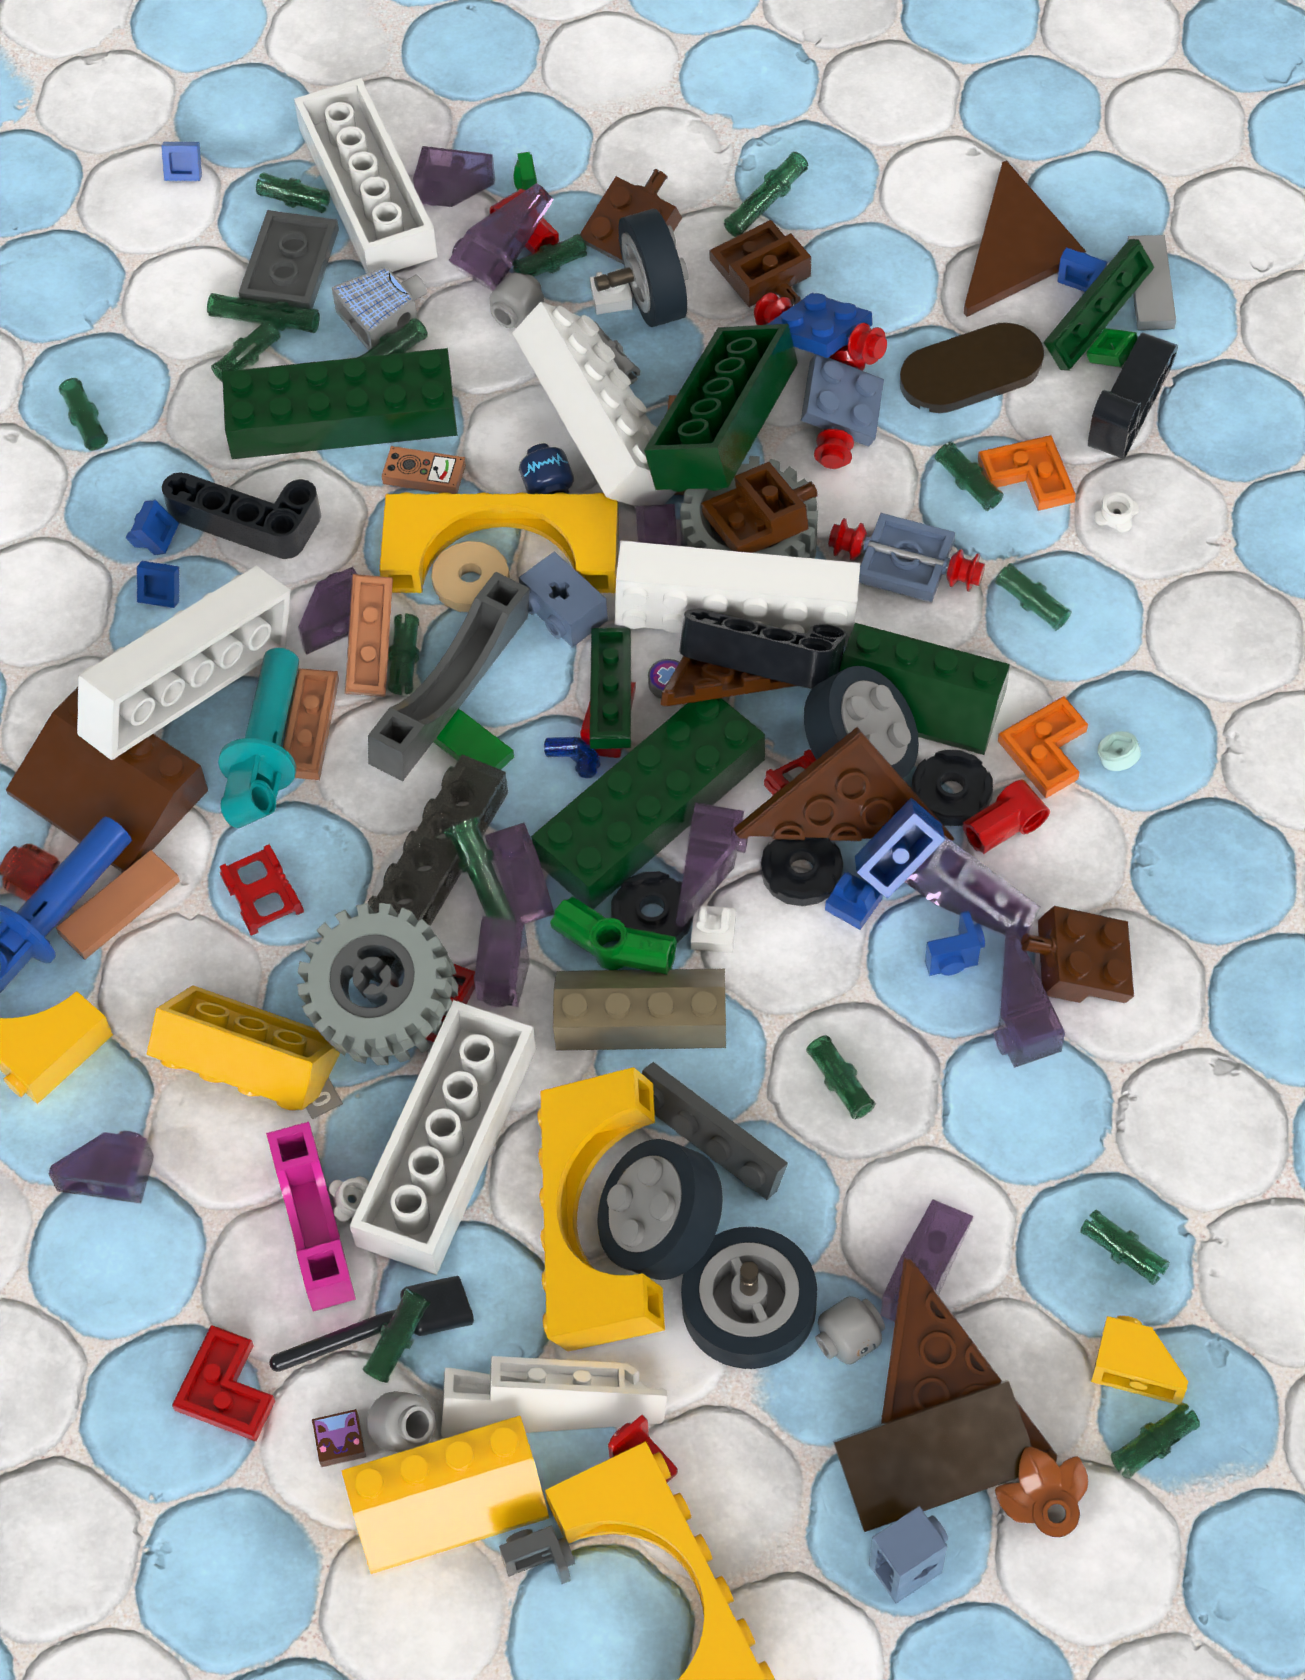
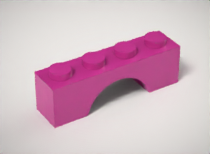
[266,1122,356,1312]

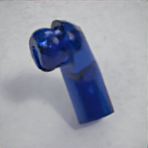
[544,737,601,778]

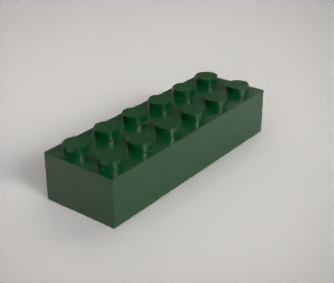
[644,324,798,492]
[222,348,458,459]
[531,698,765,909]

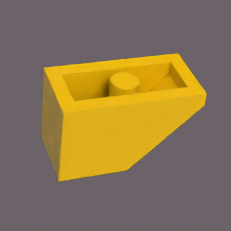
[1091,1316,1188,1405]

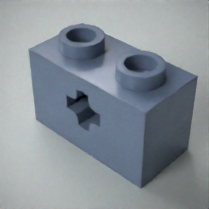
[519,551,608,648]
[869,1506,948,1603]

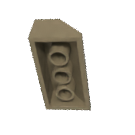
[553,968,726,1050]

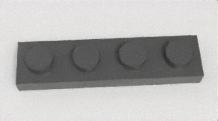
[641,1062,788,1200]

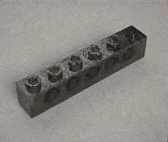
[367,754,508,984]

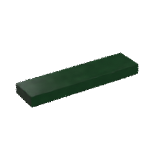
[1043,239,1155,371]
[590,627,631,749]

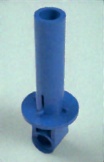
[0,817,132,993]

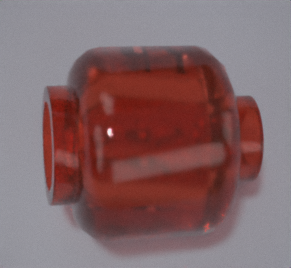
[0,843,61,901]

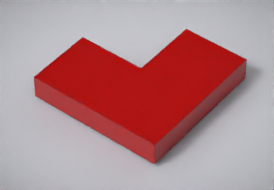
[172,1325,275,1441]

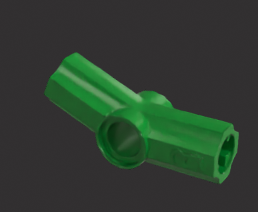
[550,896,677,975]

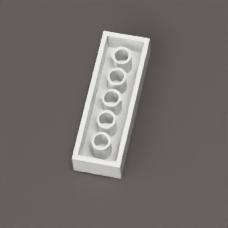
[294,78,438,274]
[512,302,676,513]
[615,541,860,647]
[77,565,291,760]
[349,1000,536,1275]

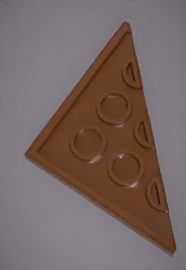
[964,160,1086,317]
[661,656,797,706]
[733,727,954,843]
[881,1257,1057,1462]

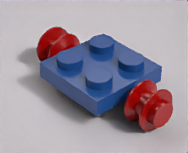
[754,293,887,365]

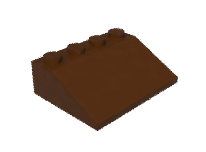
[6,687,208,873]

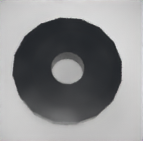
[912,750,993,826]
[761,837,843,907]
[611,871,693,943]

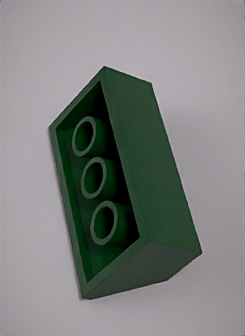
[839,623,1010,755]

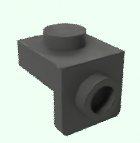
[499,1525,575,1584]

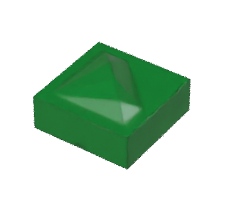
[513,152,538,204]
[1086,328,1138,367]

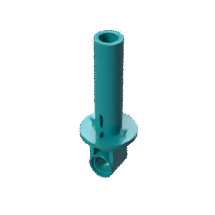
[218,648,299,828]

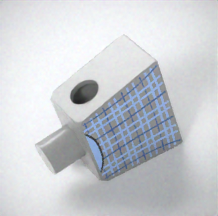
[332,268,427,356]

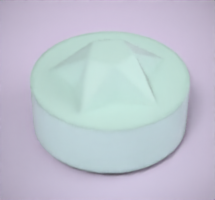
[1098,731,1141,771]

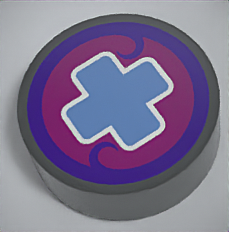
[648,659,679,699]

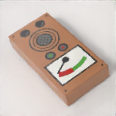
[382,446,466,494]

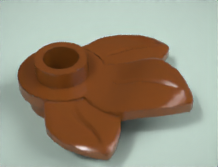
[995,1447,1088,1537]

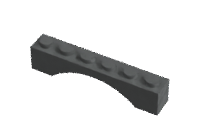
[368,572,530,782]

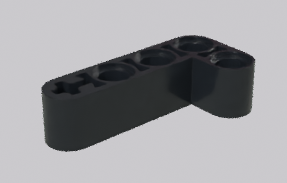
[1088,332,1178,459]
[162,472,321,559]
[679,609,846,689]

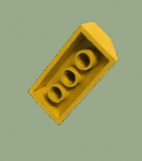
[147,985,340,1110]
[341,1415,549,1574]

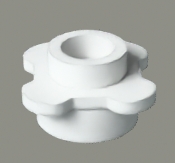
[1094,492,1139,532]
[328,1176,369,1223]

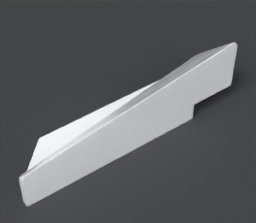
[441,1356,668,1438]

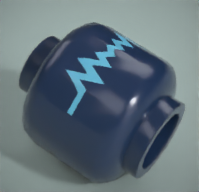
[519,443,574,494]

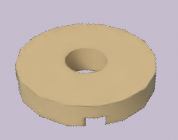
[431,541,510,612]

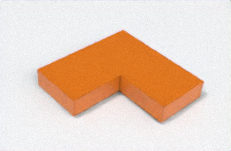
[978,435,1076,511]
[998,696,1088,799]

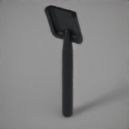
[269,1276,474,1372]

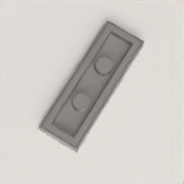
[1127,235,1176,330]

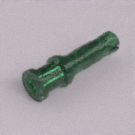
[444,817,523,945]

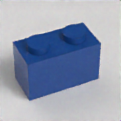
[854,798,945,899]

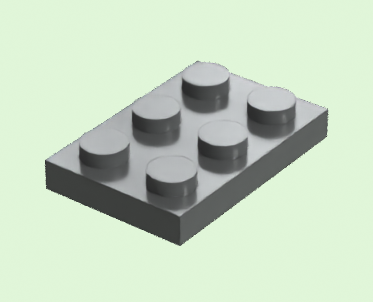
[238,210,339,312]

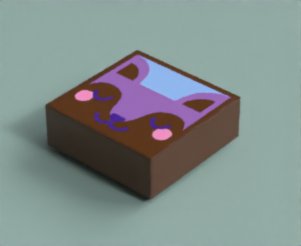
[312,1409,366,1467]

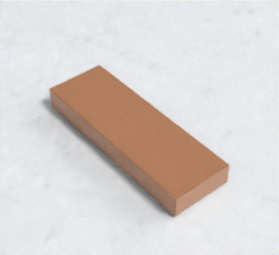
[345,574,393,697]
[283,668,339,780]
[56,850,180,960]

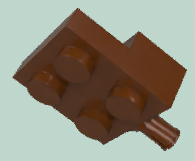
[578,169,682,264]
[709,220,811,307]
[701,462,818,553]
[1021,906,1134,1003]

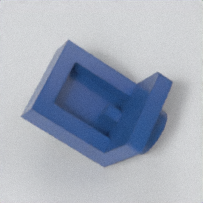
[1057,247,1108,292]
[925,911,985,976]

